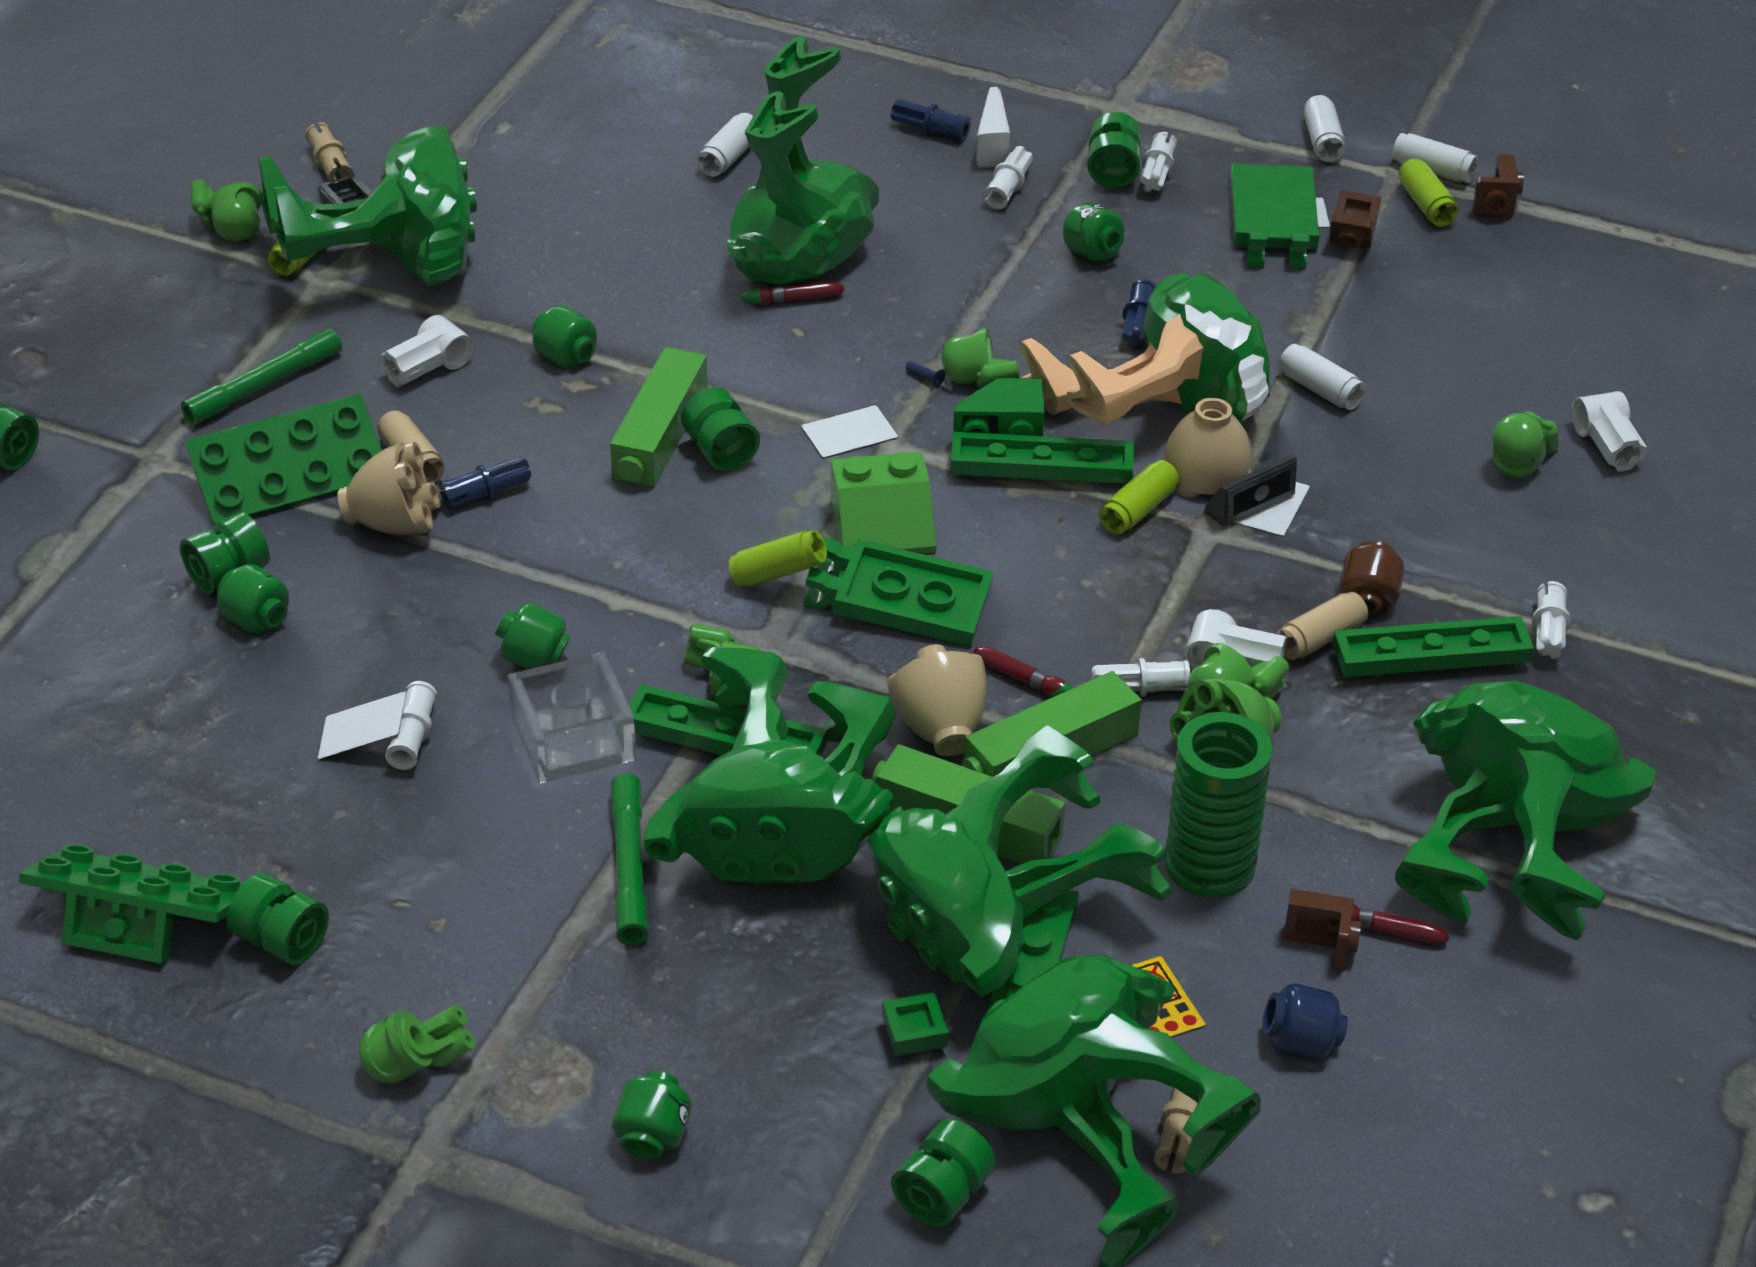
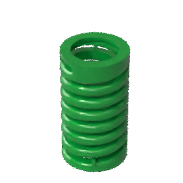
[1164,712,1273,897]

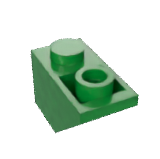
[952,378,1044,439]

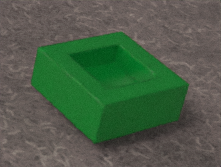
[882,992,948,1056]

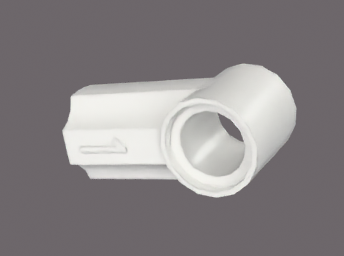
[380,315,475,388]
[1572,391,1647,472]
[1184,609,1287,668]

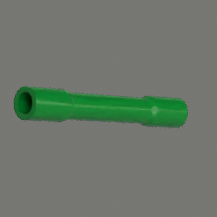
[181,328,342,426]
[611,773,648,945]

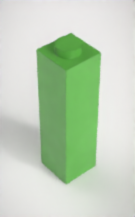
[610,347,708,487]
[962,671,1142,777]
[872,744,1065,864]

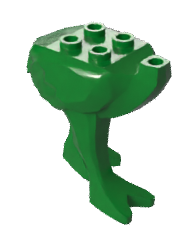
[727,36,879,285]
[258,126,477,288]
[643,647,895,886]
[1395,681,1656,940]
[867,725,1172,997]
[926,955,1261,1267]

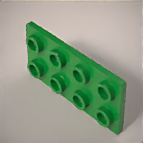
[185,394,382,525]
[19,844,242,964]

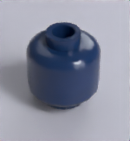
[1262,983,1348,1060]

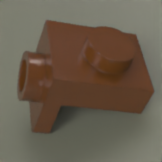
[1472,154,1524,217]
[1330,190,1381,248]
[1283,889,1361,971]

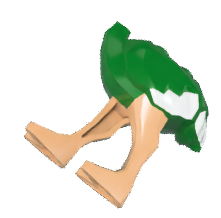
[1020,272,1270,425]

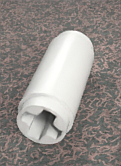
[1304,95,1345,162]
[697,113,753,177]
[1392,133,1478,183]
[1279,344,1366,410]

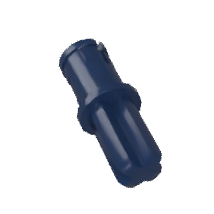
[891,99,971,142]
[1122,279,1156,348]
[439,456,532,510]

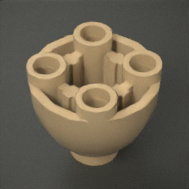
[1163,398,1252,497]
[338,442,441,536]
[887,644,987,756]

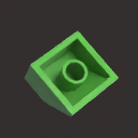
[830,451,936,554]

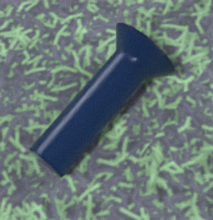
[906,361,945,388]

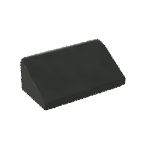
[1205,454,1297,527]

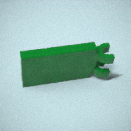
[1230,163,1319,269]
[803,537,994,647]

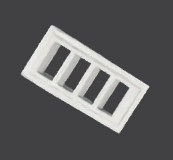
[976,87,1010,167]

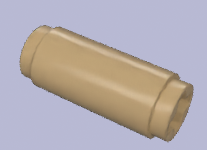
[377,411,445,483]
[1276,592,1368,660]

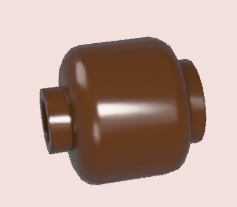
[1339,541,1405,614]

